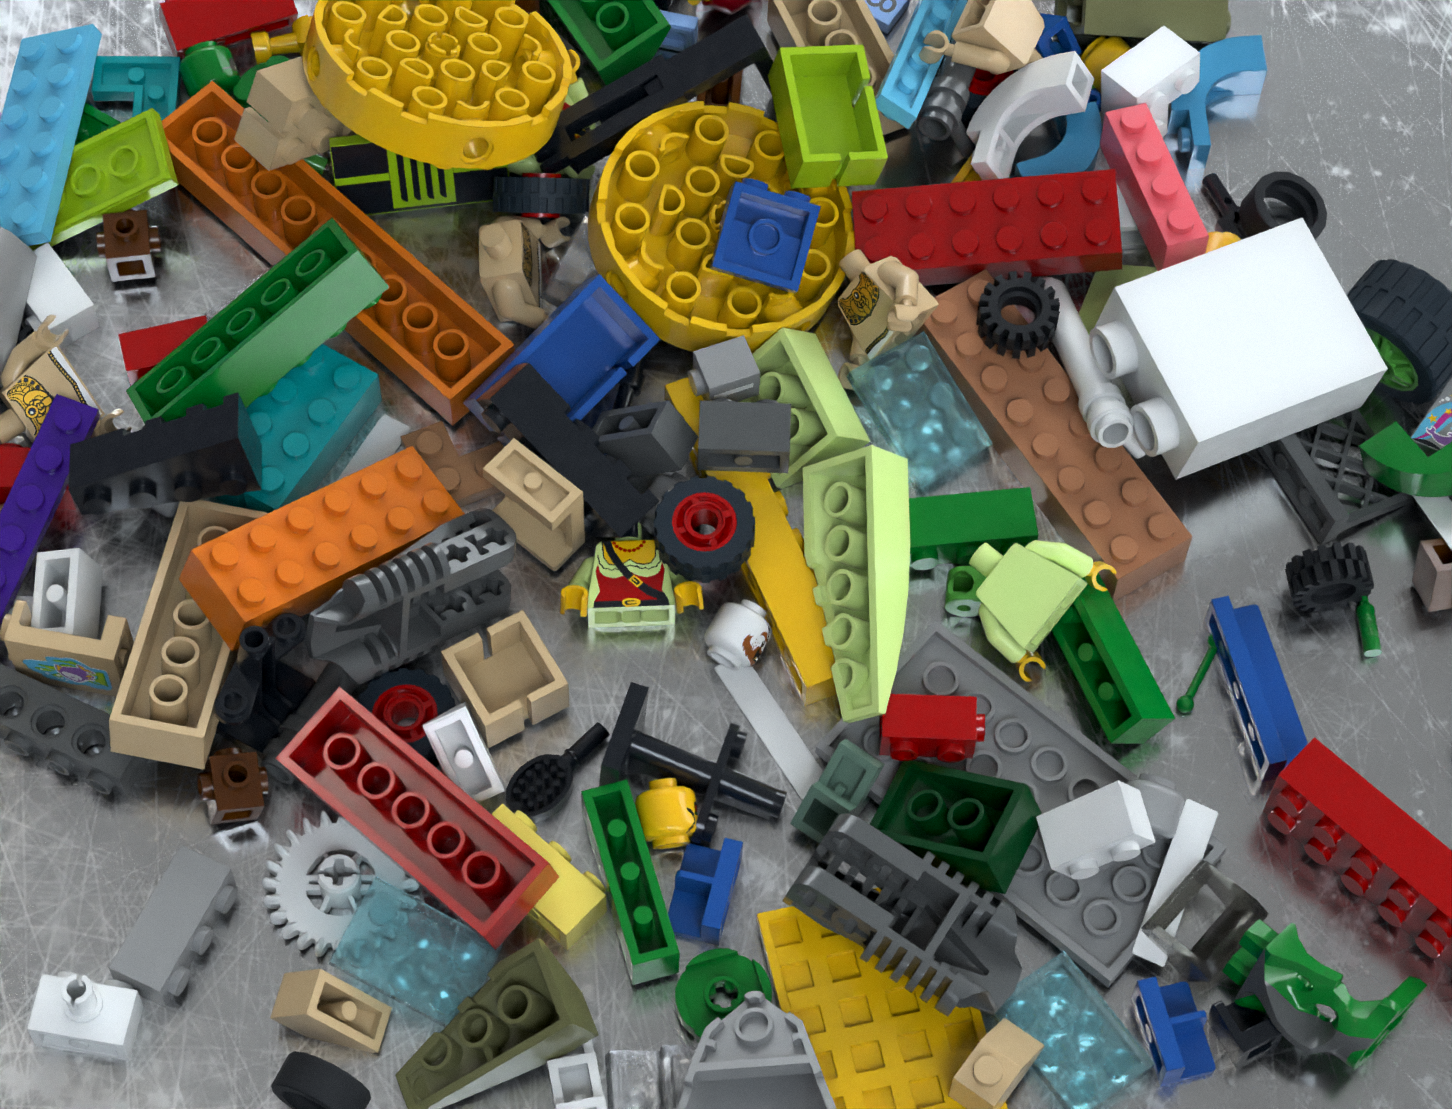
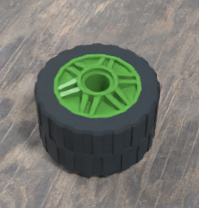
[1346,259,1452,404]

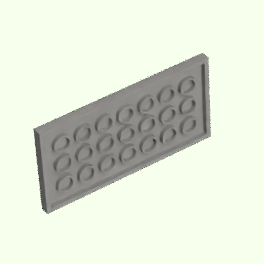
[815,620,1227,988]

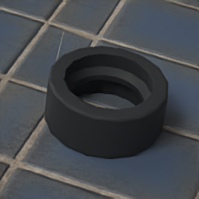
[1239,171,1327,240]
[271,1051,371,1109]

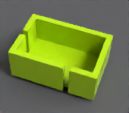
[768,44,888,189]

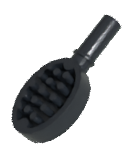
[505,722,610,824]

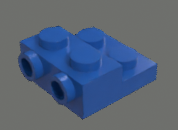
[710,178,821,294]

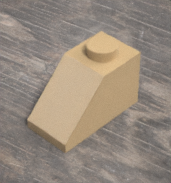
[270,969,392,1053]
[949,1018,1045,1109]

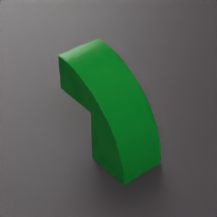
[1359,421,1452,497]

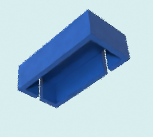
[463,274,660,446]

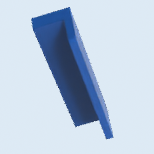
[1205,595,1308,782]

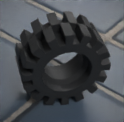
[976,271,1060,359]
[1285,542,1374,612]

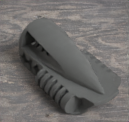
[305,508,516,685]
[782,814,1023,1017]

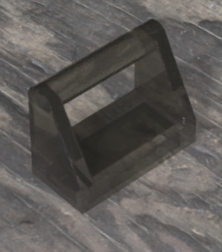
[1141,860,1269,982]

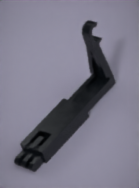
[533,14,773,174]

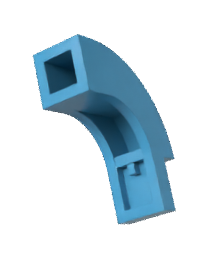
[1167,35,1267,169]
[1014,101,1102,177]

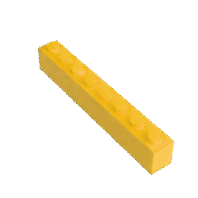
[664,377,837,706]

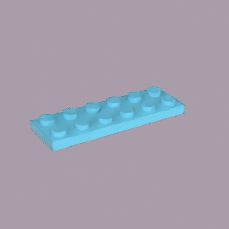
[0,24,102,246]

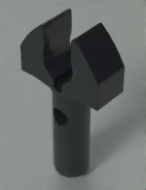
[1202,173,1243,240]

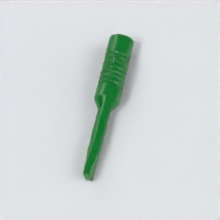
[1356,596,1382,657]

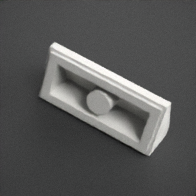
[422,701,505,803]

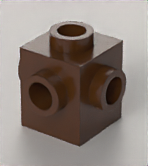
[96,209,162,282]
[197,748,269,824]

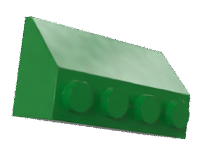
[544,0,671,86]

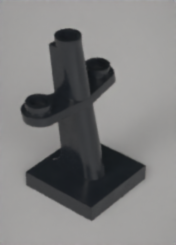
[214,613,316,760]
[599,682,787,844]

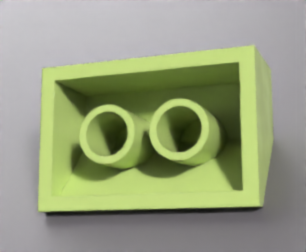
[738,327,870,489]

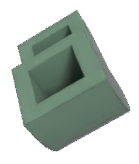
[790,739,885,843]

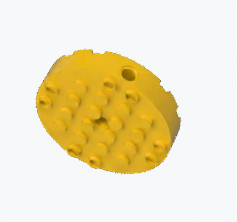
[302,0,572,170]
[588,101,855,354]

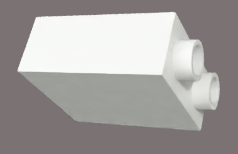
[1089,218,1388,480]

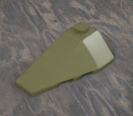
[395,938,599,1109]

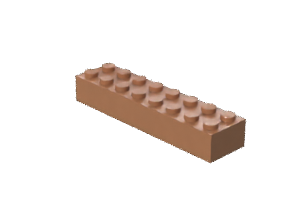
[911,269,1193,602]

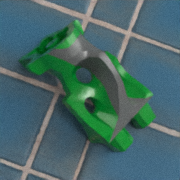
[1222,919,1427,1070]

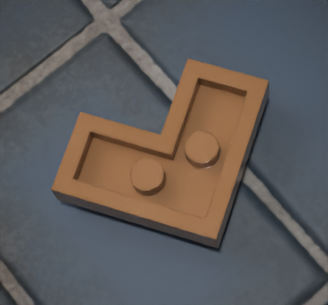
[400,421,504,508]

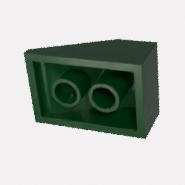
[870,760,1042,894]

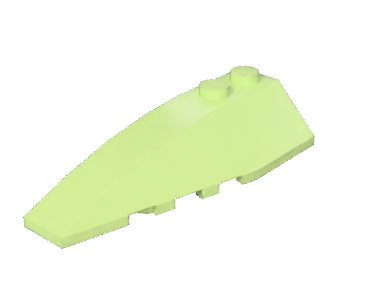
[803,445,910,723]

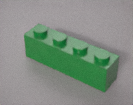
[909,487,1039,570]
[1052,572,1175,744]
[581,779,680,985]

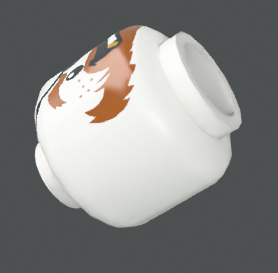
[704,599,772,671]

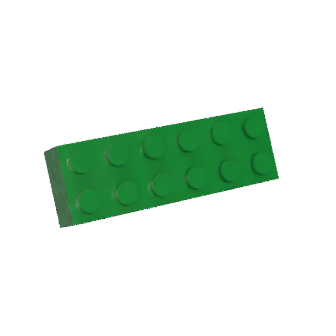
[126,218,389,424]

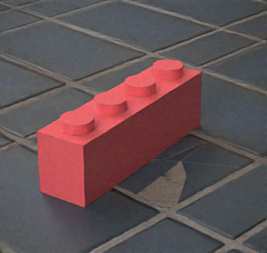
[1100,103,1209,271]

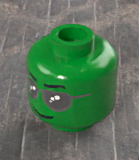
[179,41,241,98]

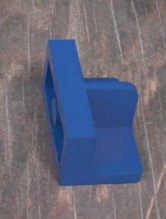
[668,838,743,946]
[1131,976,1216,1087]

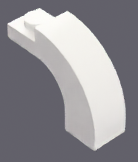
[966,51,1094,180]

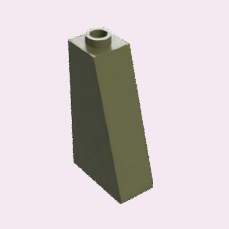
[1054,0,1231,43]

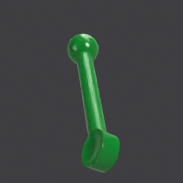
[1176,634,1217,713]

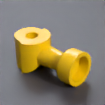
[251,15,312,64]

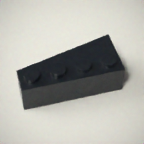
[476,363,659,538]
[68,392,262,515]

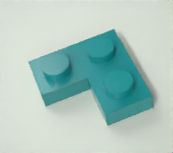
[92,56,181,121]

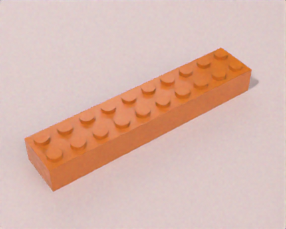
[162,81,515,426]

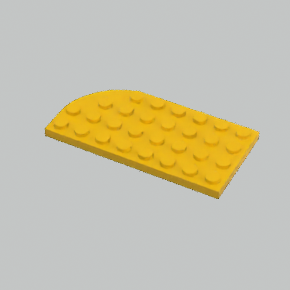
[756,888,1008,1109]

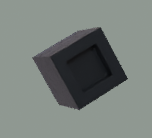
[1207,1000,1283,1068]

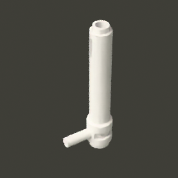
[1043,277,1146,459]

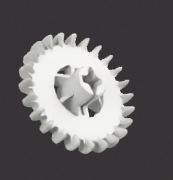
[262,810,420,959]

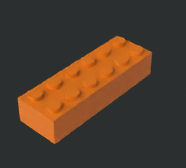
[179,446,465,651]

